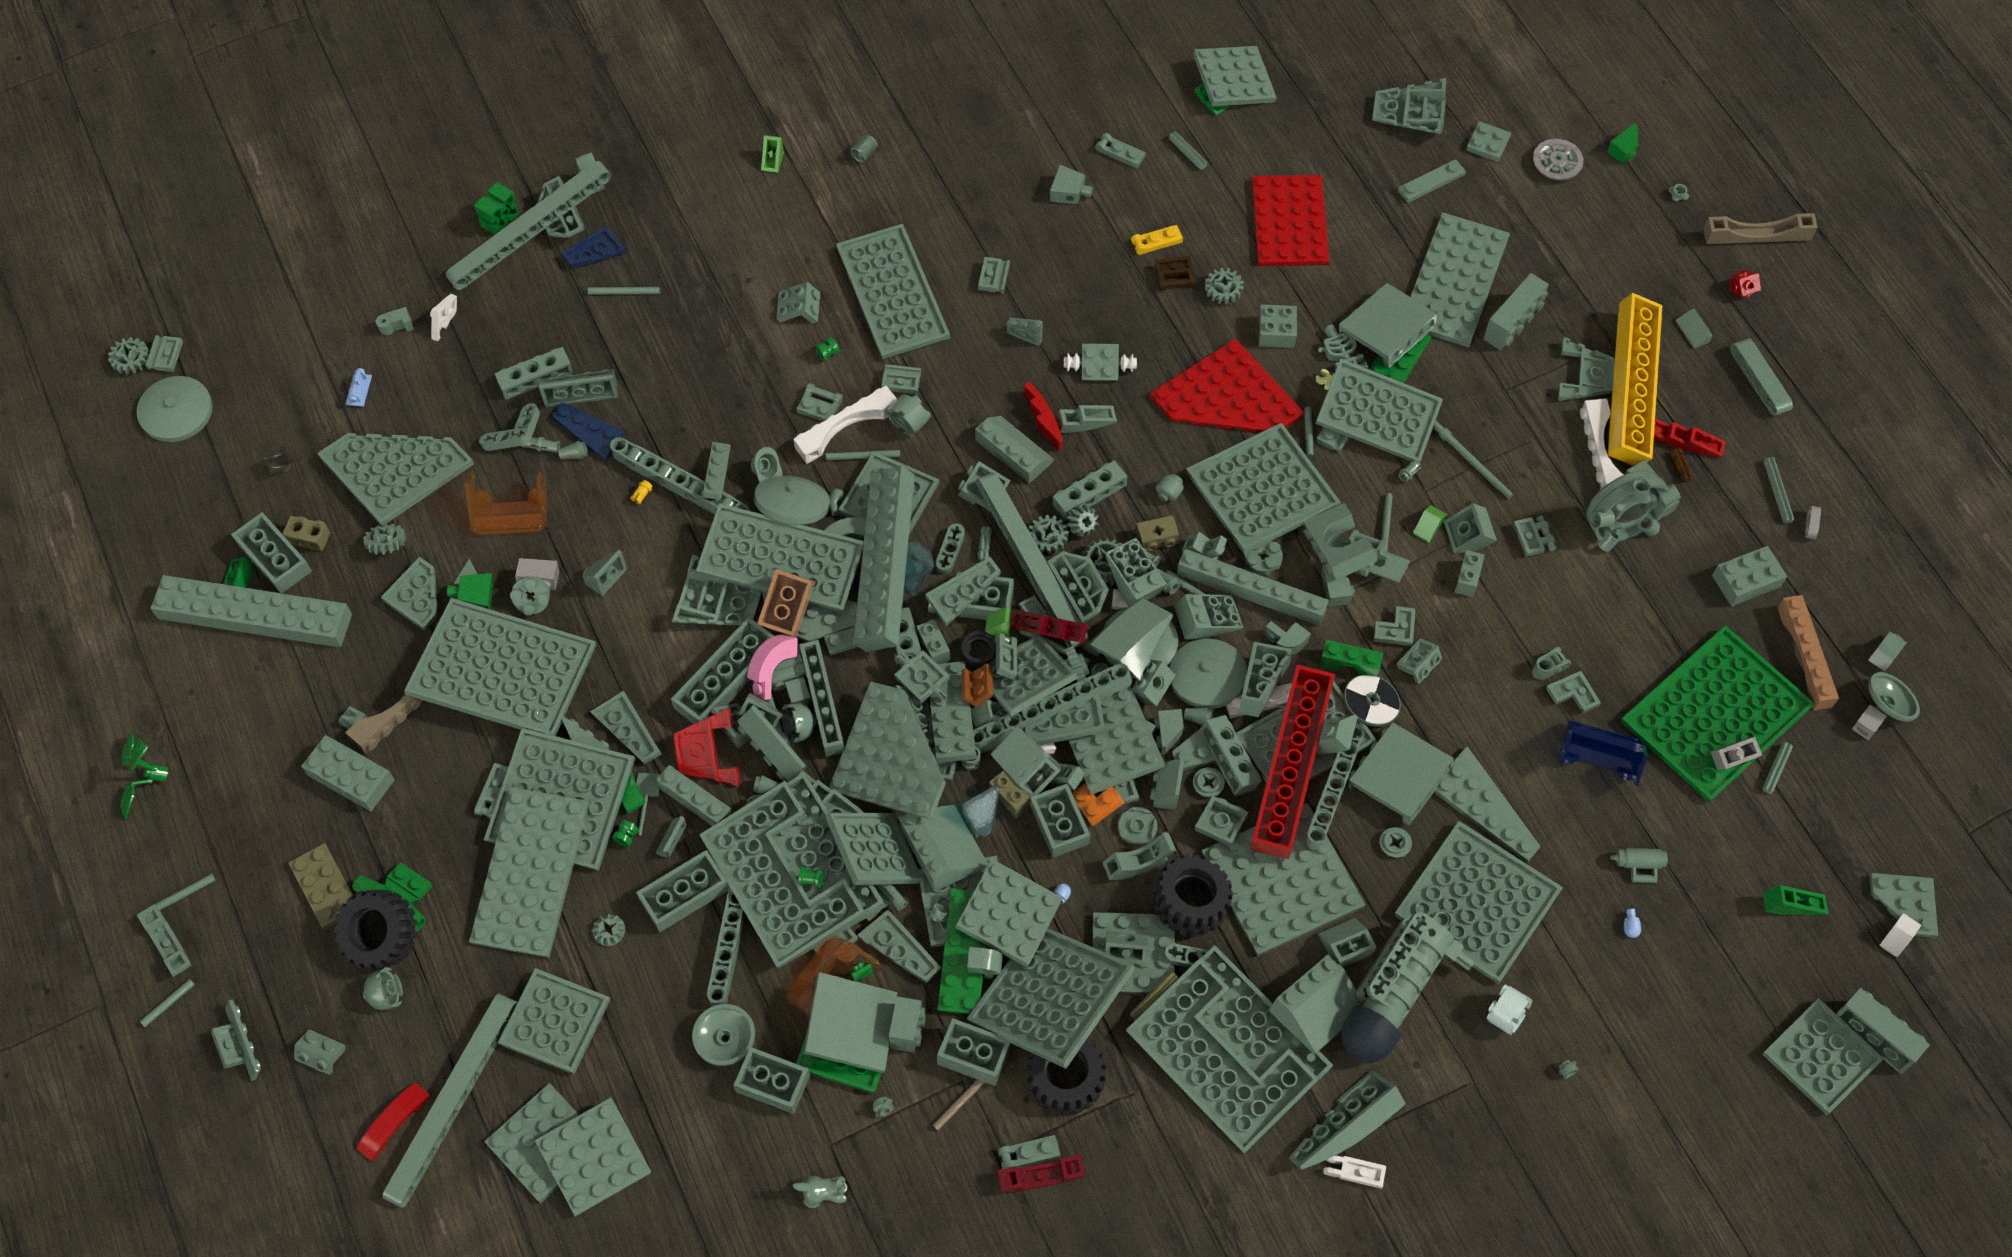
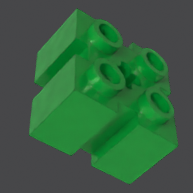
[474,182,520,235]

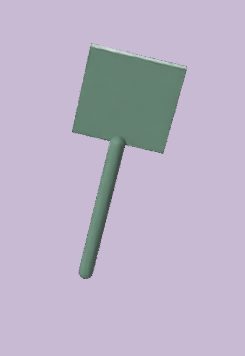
[636,773,661,836]

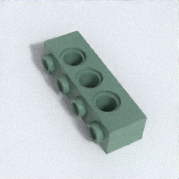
[494,347,573,400]
[1053,460,1127,522]
[891,607,921,671]
[1199,715,1262,796]

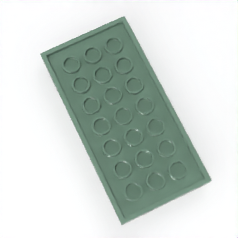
[1411,212,1510,347]
[836,224,950,359]
[696,503,864,612]
[469,787,589,958]

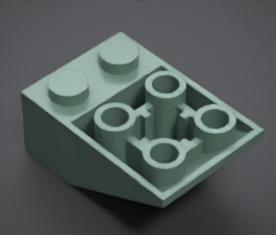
[1105,538,1167,608]
[1174,594,1243,639]
[991,726,1061,797]

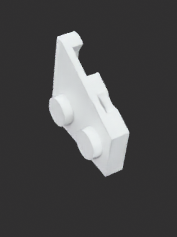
[430,294,457,341]

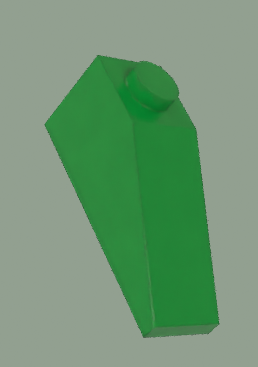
[1763,885,1828,915]

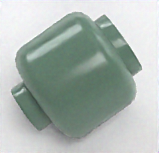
[1156,474,1184,502]

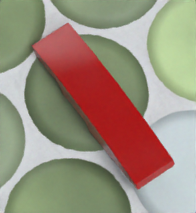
[1024,381,1062,451]
[1654,418,1726,458]

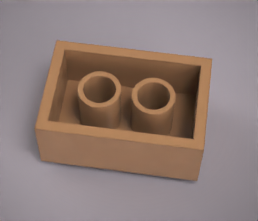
[757,569,815,637]

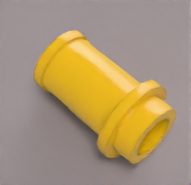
[630,480,652,505]

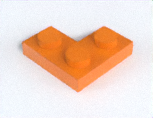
[1072,783,1125,826]

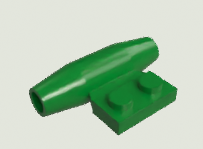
[352,862,432,931]

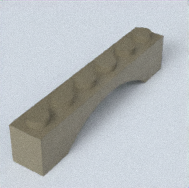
[1703,213,1818,244]
[345,695,423,754]

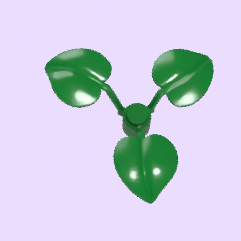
[121,733,168,820]

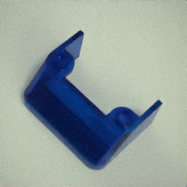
[1559,721,1648,786]

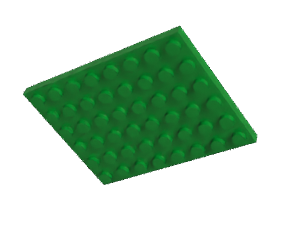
[1620,625,1815,803]

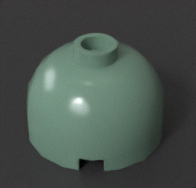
[781,704,816,743]
[363,967,403,1010]

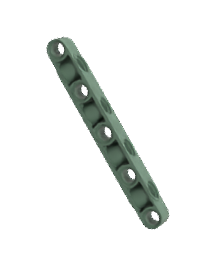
[610,437,750,514]

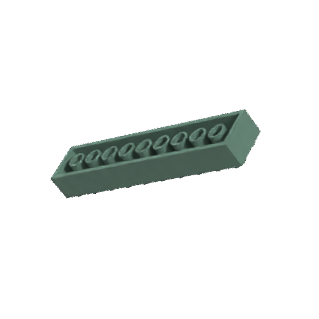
[853,465,915,652]
[150,575,352,648]

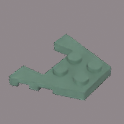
[1558,337,1615,401]

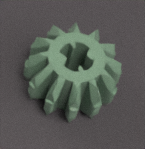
[1066,504,1099,537]

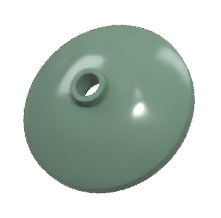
[1868,672,1920,722]
[692,1004,755,1066]

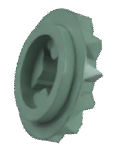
[1193,768,1225,799]
[1379,827,1412,859]
[592,914,625,946]

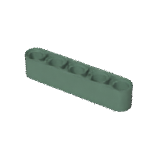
[1730,338,1793,416]

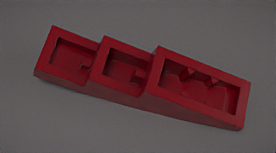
[1010,609,1088,643]

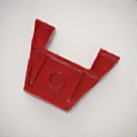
[674,708,741,785]

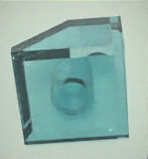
[904,541,934,596]
[963,785,999,838]

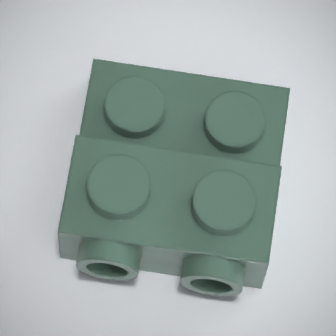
[958,461,1010,512]
[1195,796,1249,847]

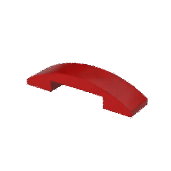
[356,1083,431,1162]

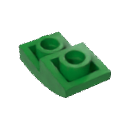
[1194,83,1230,116]
[622,771,646,813]
[849,961,873,982]

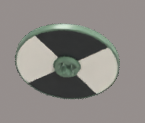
[1343,675,1401,727]

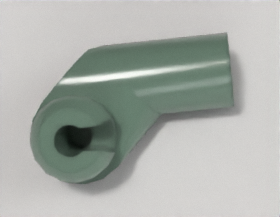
[829,489,844,516]

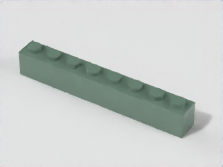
[1177,549,1329,626]

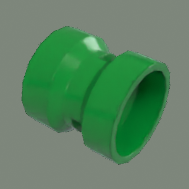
[815,337,840,361]
[612,820,639,847]

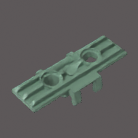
[1315,530,1410,583]

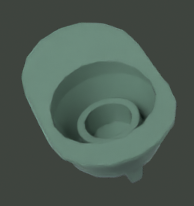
[751,447,783,483]

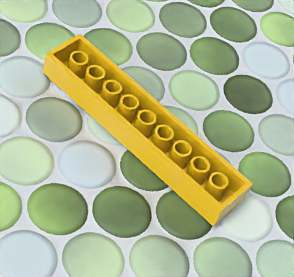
[1608,293,1662,466]

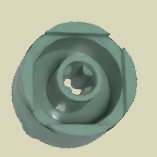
[887,394,931,437]

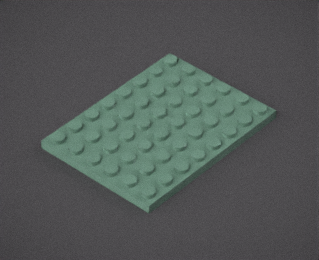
[404,598,596,736]

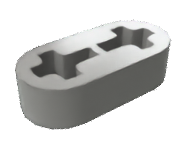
[1804,506,1821,540]

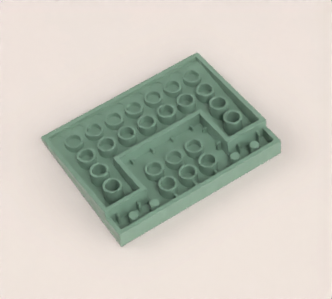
[700,772,887,968]
[1126,945,1333,1154]

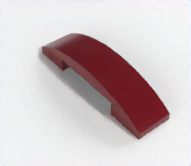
[997,1155,1085,1192]

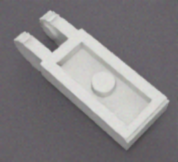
[1323,1156,1386,1189]

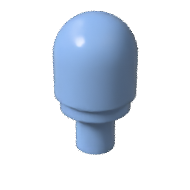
[1053,884,1071,905]
[1624,909,1641,938]

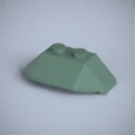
[538,176,584,238]
[1047,551,1109,623]

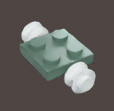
[1064,344,1137,381]

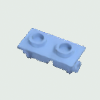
[346,368,372,407]

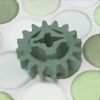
[1205,268,1244,304]
[108,337,150,375]
[1029,515,1069,555]
[363,524,406,555]
[1064,646,1090,682]

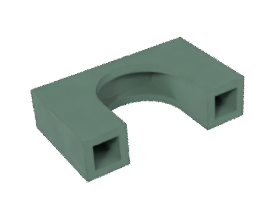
[1303,503,1378,580]

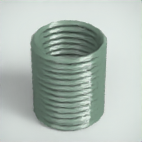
[851,134,878,163]

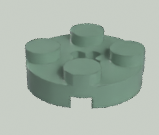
[1244,541,1283,575]
[510,576,550,615]

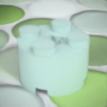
[1487,985,1532,1035]

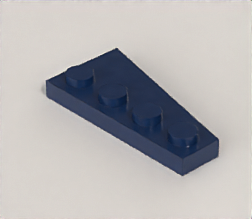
[552,402,625,462]

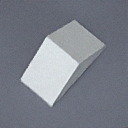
[1879,913,1921,958]

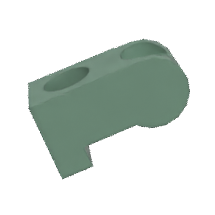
[376,307,414,335]

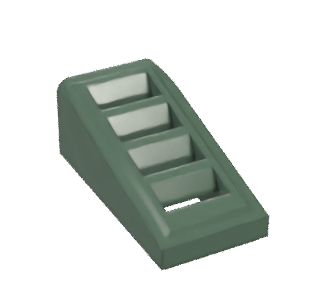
[1050,763,1084,790]

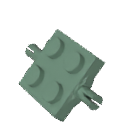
[894,651,950,703]

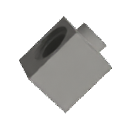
[1852,705,1887,741]

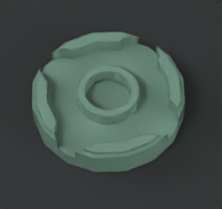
[1118,807,1157,846]

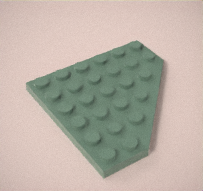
[317,433,474,526]
[829,682,946,820]

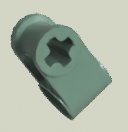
[1532,647,1571,680]

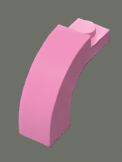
[747,634,797,700]

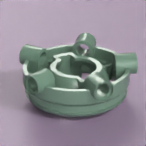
[1587,470,1681,552]

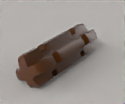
[1671,448,1693,483]

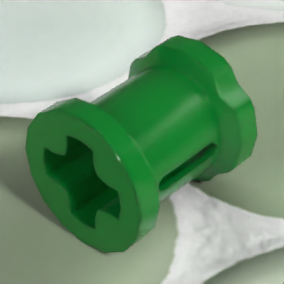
[798,867,823,888]

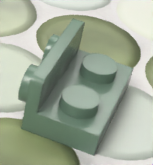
[1397,638,1442,684]

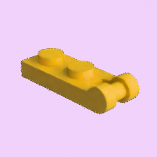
[1131,225,1183,255]

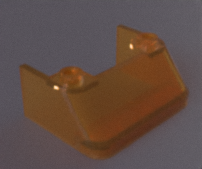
[464,468,548,535]
[786,936,882,1018]

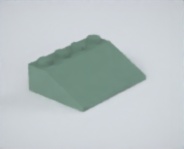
[899,805,988,891]
[1269,954,1364,1055]

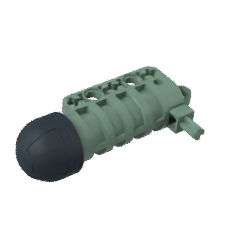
[1341,910,1475,1063]

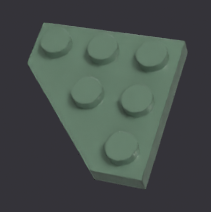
[381,557,438,631]
[1870,873,1938,938]

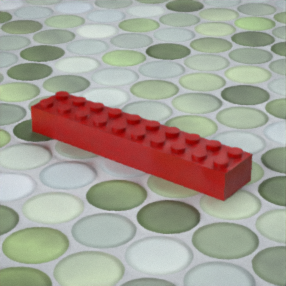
[1250,665,1335,860]

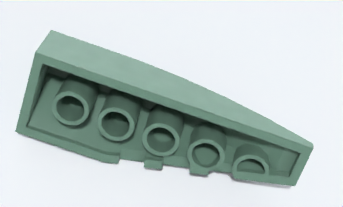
[1289,1070,1406,1170]

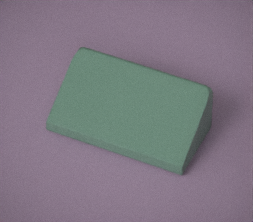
[1675,309,1712,349]
[656,816,686,859]

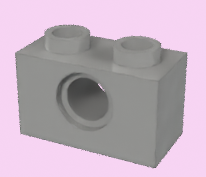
[1711,737,1762,770]

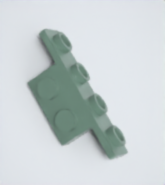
[211,999,261,1081]

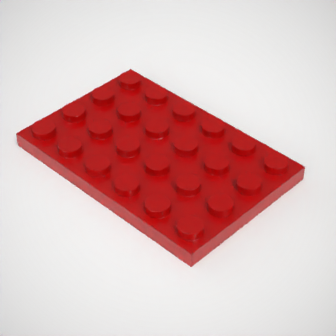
[1252,175,1329,266]

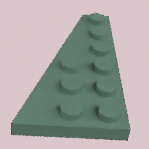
[1434,747,1541,863]

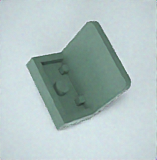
[777,282,820,324]

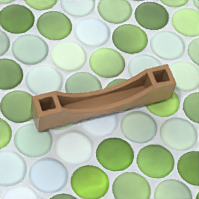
[1778,595,1839,711]

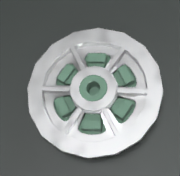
[1533,139,1584,180]

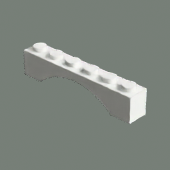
[793,386,897,464]
[1580,399,1624,490]

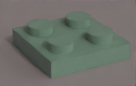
[1466,121,1511,162]

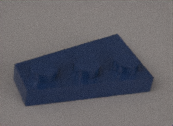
[561,226,626,269]

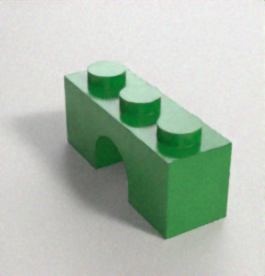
[1320,640,1383,677]

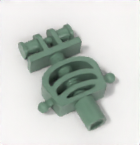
[1318,325,1368,371]

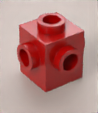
[1730,270,1761,298]

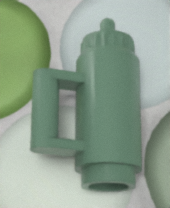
[1610,848,1668,883]

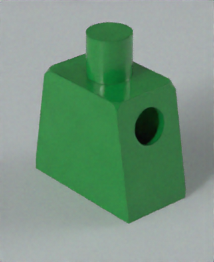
[447,573,493,609]

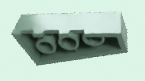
[1239,642,1292,717]

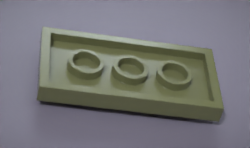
[289,843,353,930]

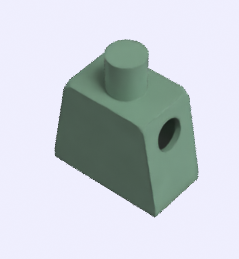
[1050,165,1093,204]

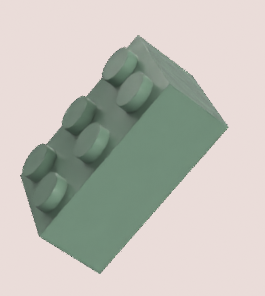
[1712,546,1787,607]
[956,572,1014,620]
[1030,784,1090,858]
[937,1018,1011,1086]
[733,1047,810,1114]

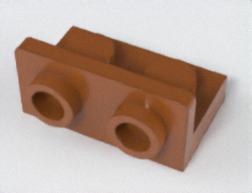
[962,663,993,707]

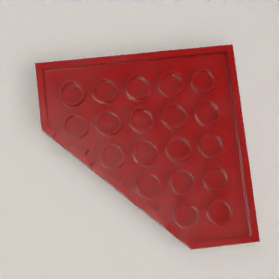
[1150,339,1304,433]

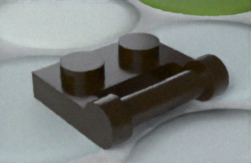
[1155,256,1196,290]

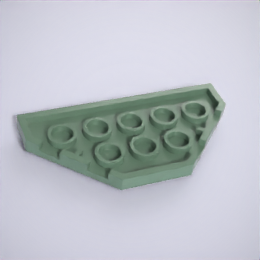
[760,590,857,643]

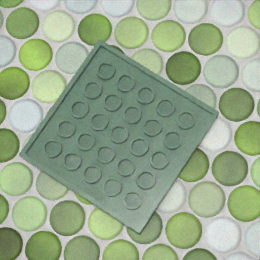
[1186,423,1341,554]
[484,728,635,871]
[1201,803,1366,957]
[1394,821,1563,984]
[967,928,1135,1069]

